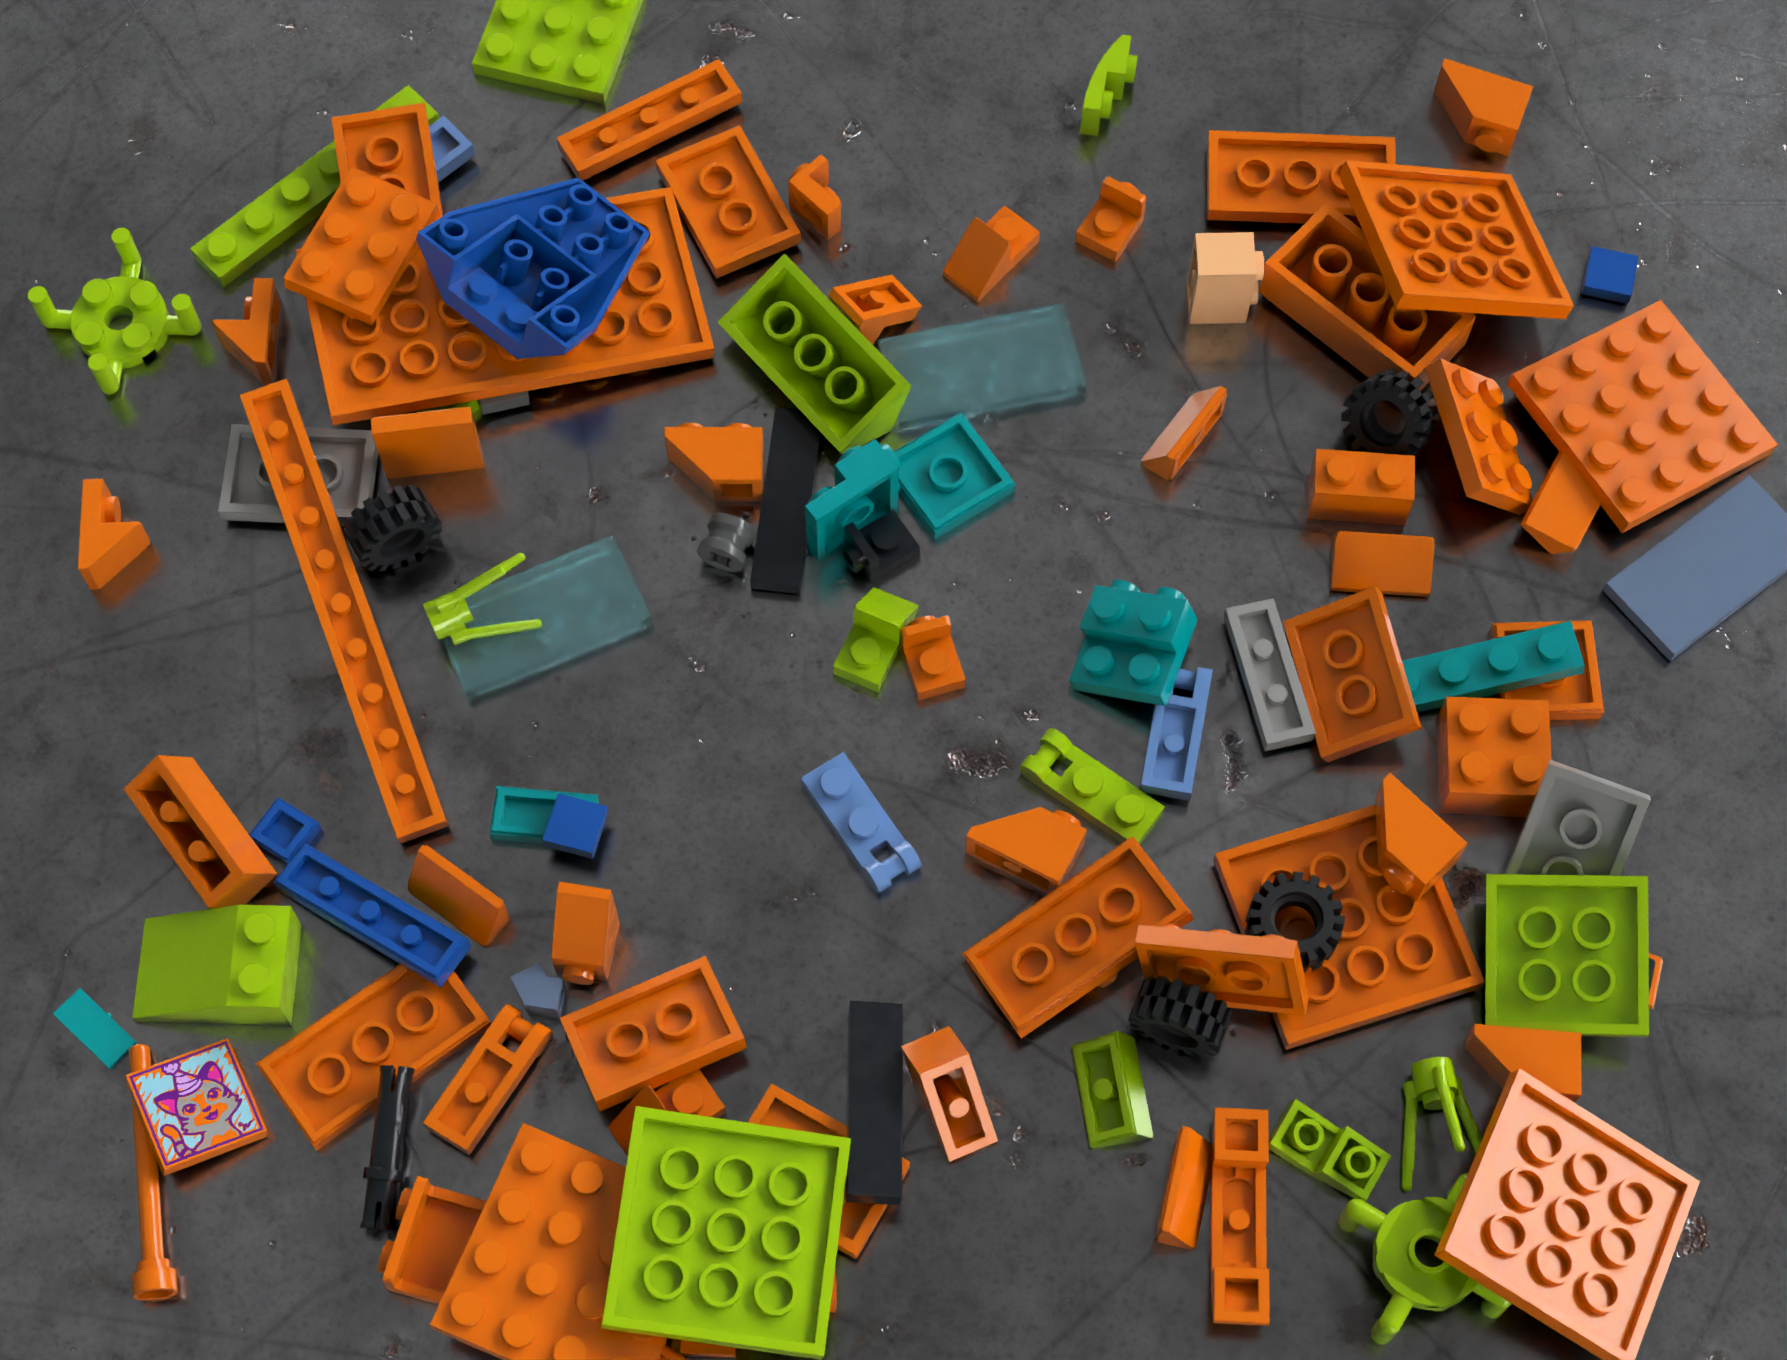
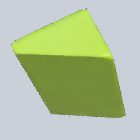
[1071,1031,1153,1148]

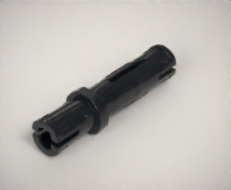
[360,1065,415,1231]

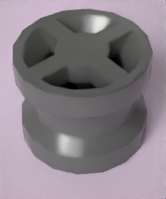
[697,513,756,572]

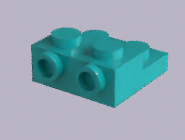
[805,439,901,563]
[1069,580,1198,706]

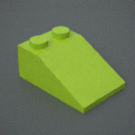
[132,905,302,1026]

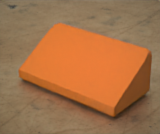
[1141,386,1227,481]
[1520,451,1601,554]
[1331,531,1435,597]
[408,845,510,947]
[1155,1126,1212,1250]

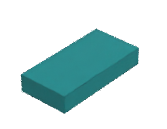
[489,786,599,844]

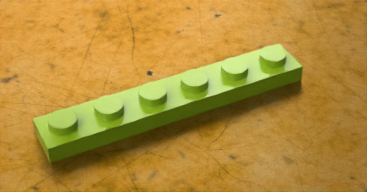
[190,85,439,288]

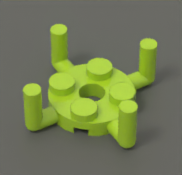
[28,228,201,395]
[1338,1173,1512,1344]

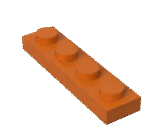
[556,59,742,181]

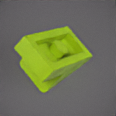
[833,587,919,693]

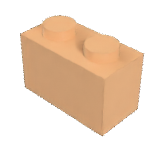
[1186,232,1264,324]

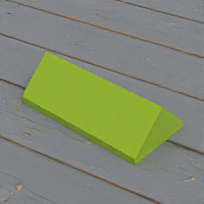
[717,254,912,454]

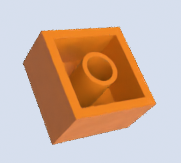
[1436,696,1552,817]

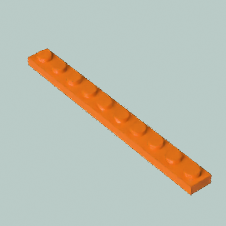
[240,379,449,844]

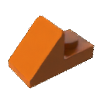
[943,205,1040,303]
[828,274,922,345]
[212,278,282,386]
[78,478,151,590]
[608,1069,726,1156]

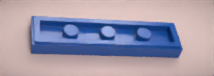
[273,843,472,988]

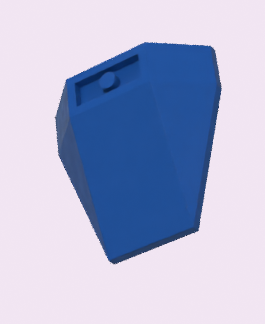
[416,178,650,359]

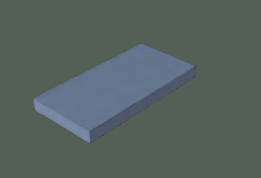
[1602,475,1787,661]

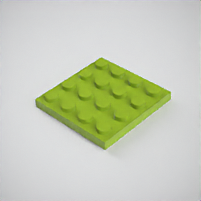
[601,1106,851,1360]

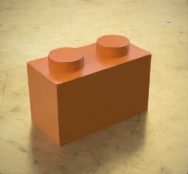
[1307,449,1415,526]

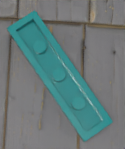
[1402,621,1585,713]

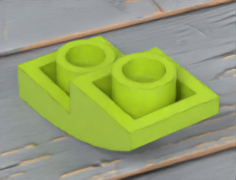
[1080,35,1138,136]
[1269,1099,1391,1201]

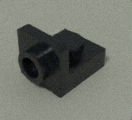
[841,510,920,584]

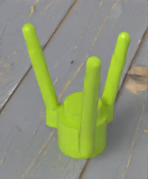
[423,553,542,646]
[1401,1057,1482,1191]

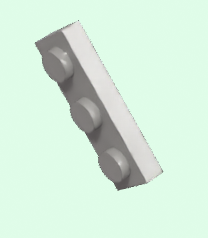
[1223,598,1316,751]

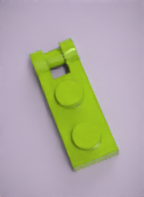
[1019,728,1165,845]

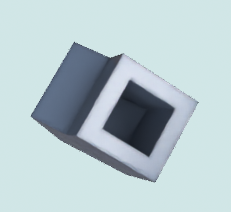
[510,962,566,1019]

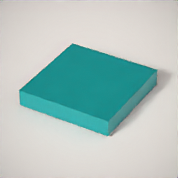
[894,412,1016,540]

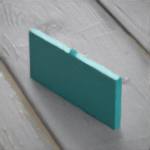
[53,988,137,1070]

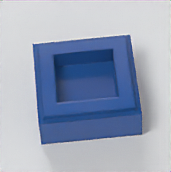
[1581,246,1638,304]
[542,793,609,859]
[249,797,322,866]

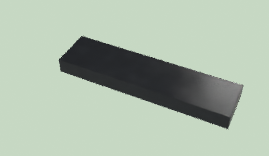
[750,407,822,594]
[846,1001,903,1205]

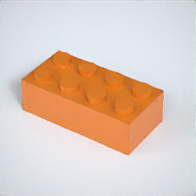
[1258,202,1476,391]

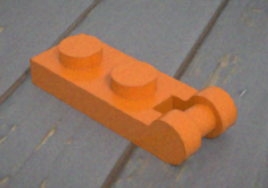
[423,1003,553,1156]

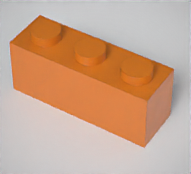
[123,755,278,908]

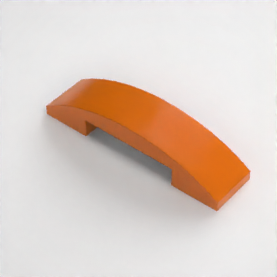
[1210,1107,1270,1326]

